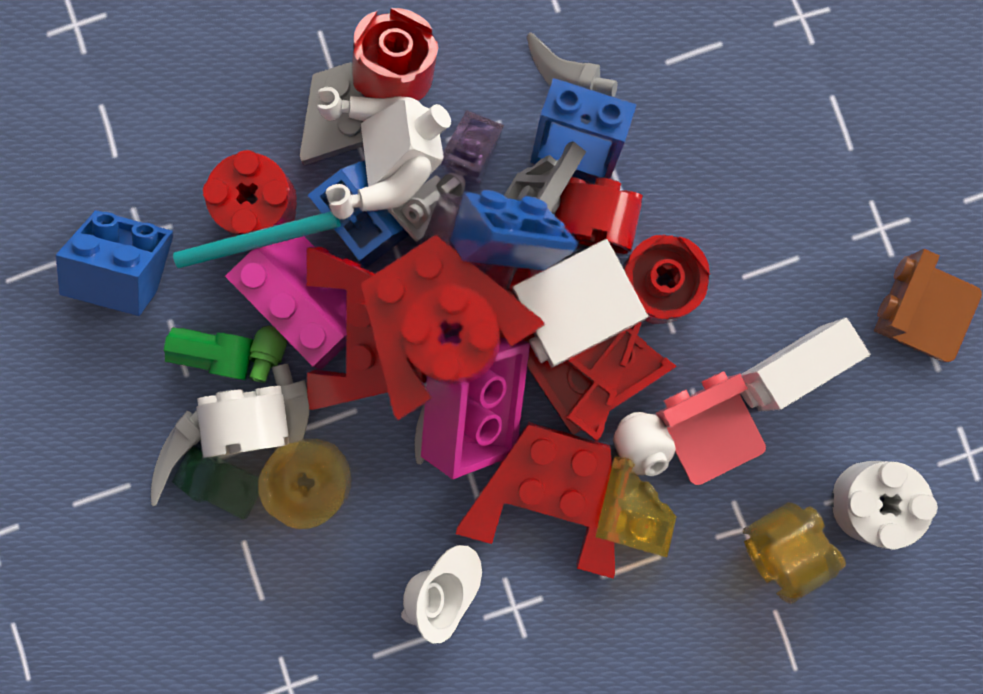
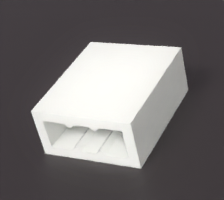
[512,239,648,368]
[741,317,870,412]

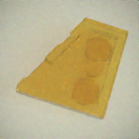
[595,456,677,558]

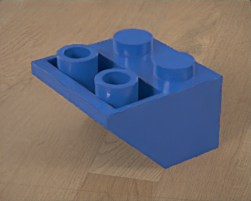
[308,160,409,269]
[450,190,577,270]
[56,210,173,316]

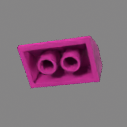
[225,236,347,370]
[421,335,530,479]

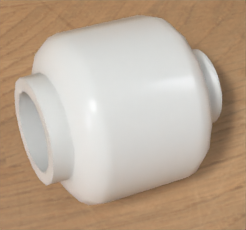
[613,412,676,476]

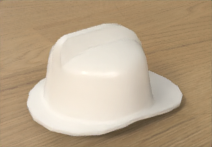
[401,545,482,643]

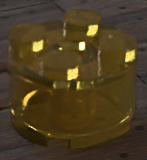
[258,438,352,529]
[743,502,846,604]

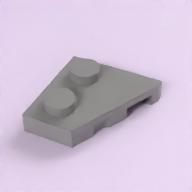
[300,62,363,165]
[504,142,586,214]

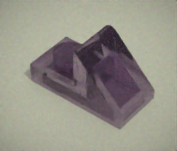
[440,110,504,185]

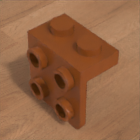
[874,249,982,363]

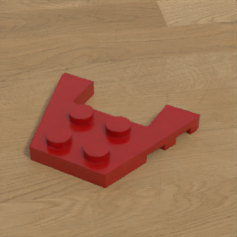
[361,235,545,420]
[307,246,427,410]
[499,322,642,441]
[456,422,615,579]

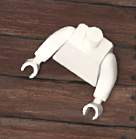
[317,87,451,219]

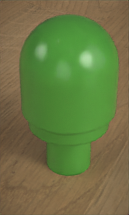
[249,325,287,383]

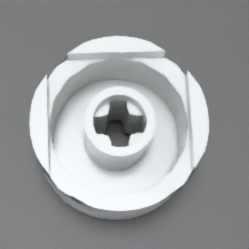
[197,386,290,458]
[832,461,937,550]

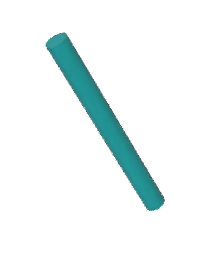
[173,211,341,268]

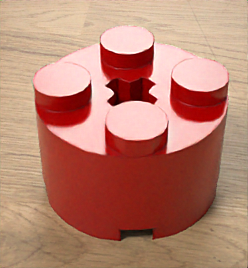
[352,8,438,101]
[203,150,297,237]
[554,177,643,255]
[622,234,710,324]
[402,284,500,384]

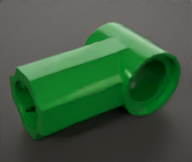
[163,327,253,380]

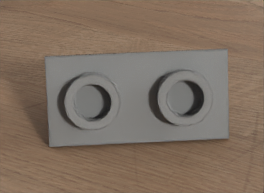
[388,173,465,242]

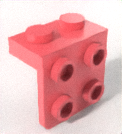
[656,371,766,485]

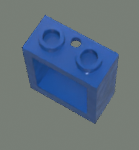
[530,78,636,183]

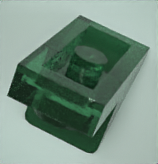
[172,445,266,520]

